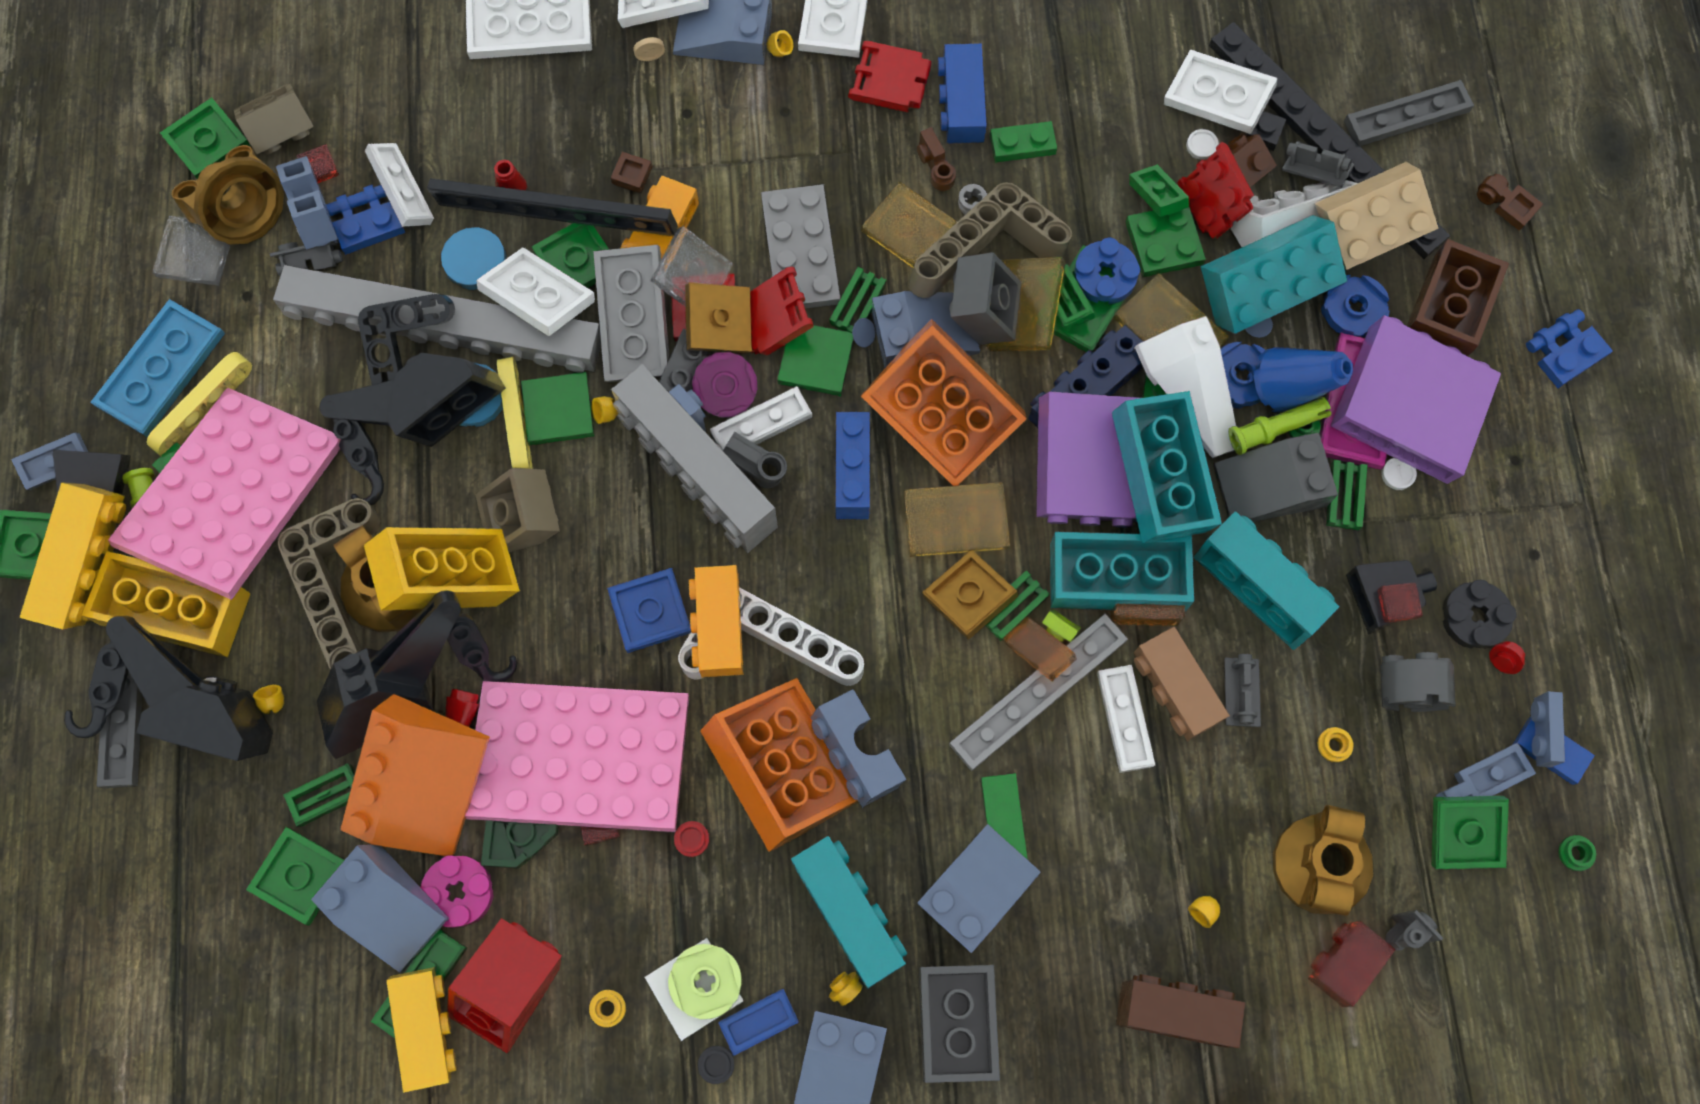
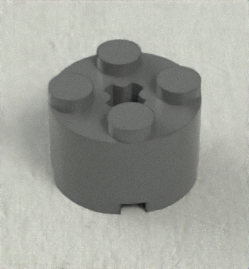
[1380,652,1456,712]

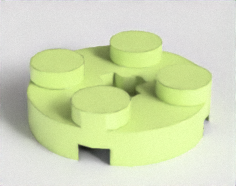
[668,944,742,1019]

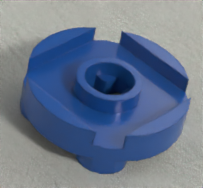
[1074,238,1140,304]
[1321,275,1390,338]
[1220,342,1265,409]

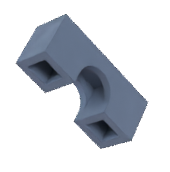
[276,156,338,250]
[810,689,906,808]

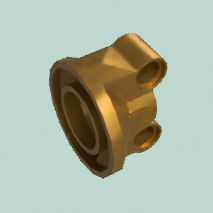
[171,145,284,245]
[333,525,422,632]
[1273,805,1373,916]

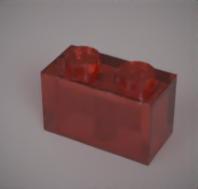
[1308,921,1396,1007]

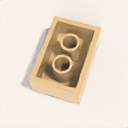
[1315,162,1439,270]

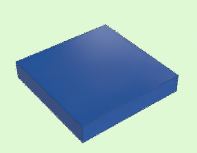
[607,568,691,653]

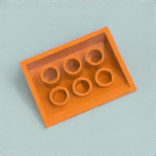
[861,319,1027,488]
[700,678,858,852]
[340,694,490,856]

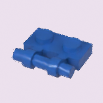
[326,184,405,255]
[1526,309,1613,389]

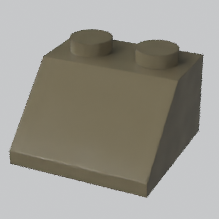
[233,82,314,155]
[475,468,560,552]

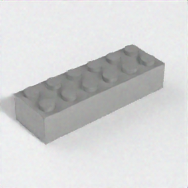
[611,364,778,553]

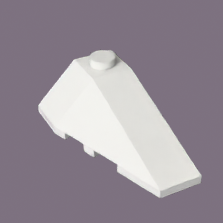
[1231,180,1358,247]
[1135,316,1236,458]

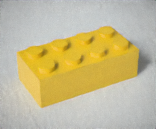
[20,482,126,630]
[364,527,520,611]
[81,551,251,658]

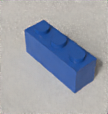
[938,43,986,143]
[836,412,870,519]

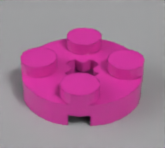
[421,855,493,928]

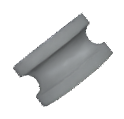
[958,184,987,215]

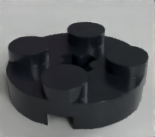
[1442,579,1517,649]

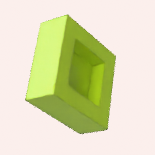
[1042,609,1081,642]

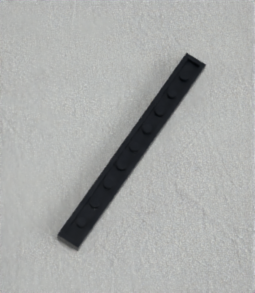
[1209,22,1450,259]

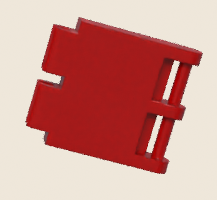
[848,41,932,112]
[1177,142,1254,239]
[750,267,814,356]

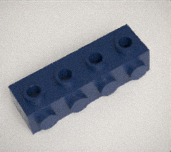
[1028,325,1143,428]

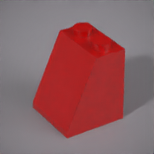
[447,918,562,1054]

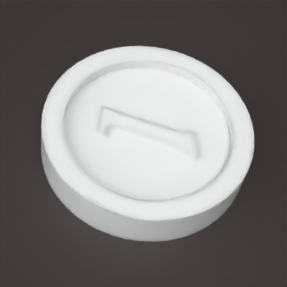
[1186,129,1219,160]
[1382,458,1417,490]

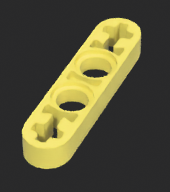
[147,352,252,456]
[497,357,533,469]

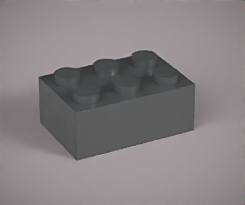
[919,965,1000,1083]

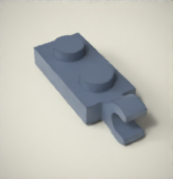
[1436,742,1536,797]

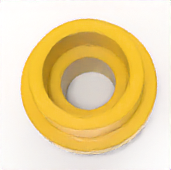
[1317,727,1353,762]
[829,972,863,1006]
[589,990,626,1027]

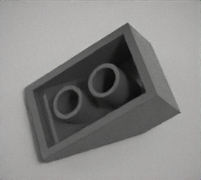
[1214,433,1338,522]

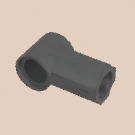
[723,432,787,488]

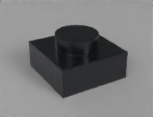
[1246,111,1286,151]

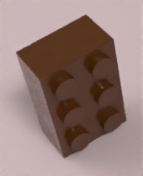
[1407,239,1509,356]
[1116,974,1245,1048]

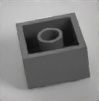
[949,252,1021,345]

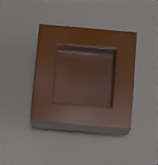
[610,152,653,193]

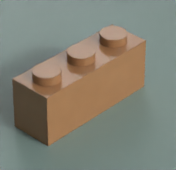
[1134,626,1230,742]

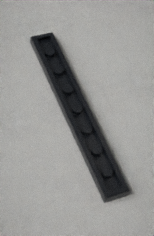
[427,178,678,236]

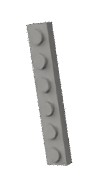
[949,614,1128,772]

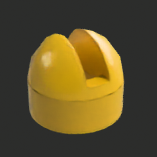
[766,30,793,57]
[591,396,618,424]
[253,685,284,714]
[1188,896,1220,928]

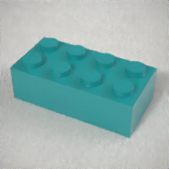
[1201,215,1347,334]
[1112,391,1222,544]
[1193,511,1340,651]
[1050,532,1194,612]
[791,836,907,989]

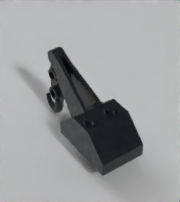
[319,353,506,506]
[316,590,518,760]
[64,616,273,761]

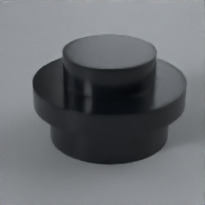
[698,1046,735,1084]

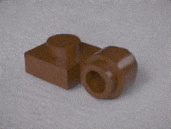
[917,127,956,191]
[1477,174,1543,231]

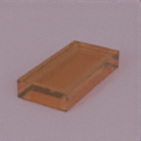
[1111,603,1185,626]
[1003,616,1077,682]

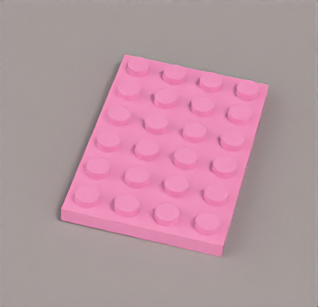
[108,388,341,600]
[465,681,689,832]

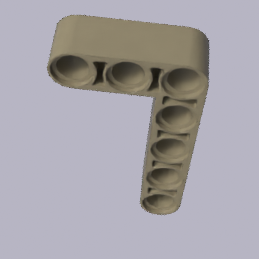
[909,182,1072,298]
[278,498,381,670]

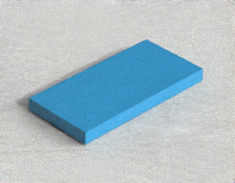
[90,299,225,438]

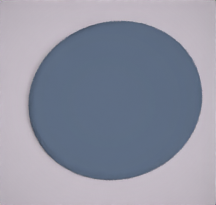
[852,318,875,347]
[1245,318,1273,338]

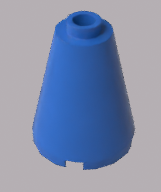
[1254,347,1353,413]

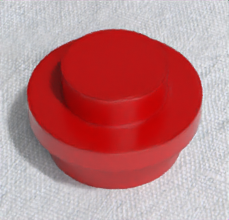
[1489,641,1525,674]
[674,821,710,857]

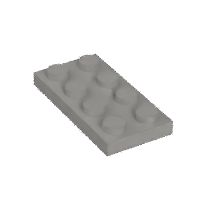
[761,184,840,309]
[593,245,669,383]

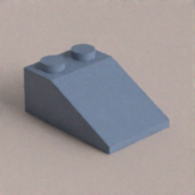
[673,0,772,65]
[872,291,980,368]
[917,824,1041,953]
[311,844,449,973]
[794,1011,887,1104]

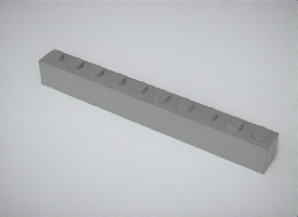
[273,265,601,373]

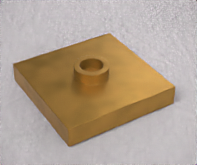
[685,283,752,354]
[922,550,1018,640]

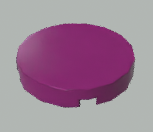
[692,352,758,418]

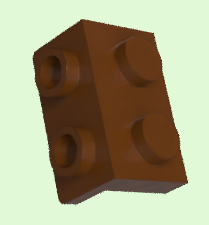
[1228,134,1277,188]

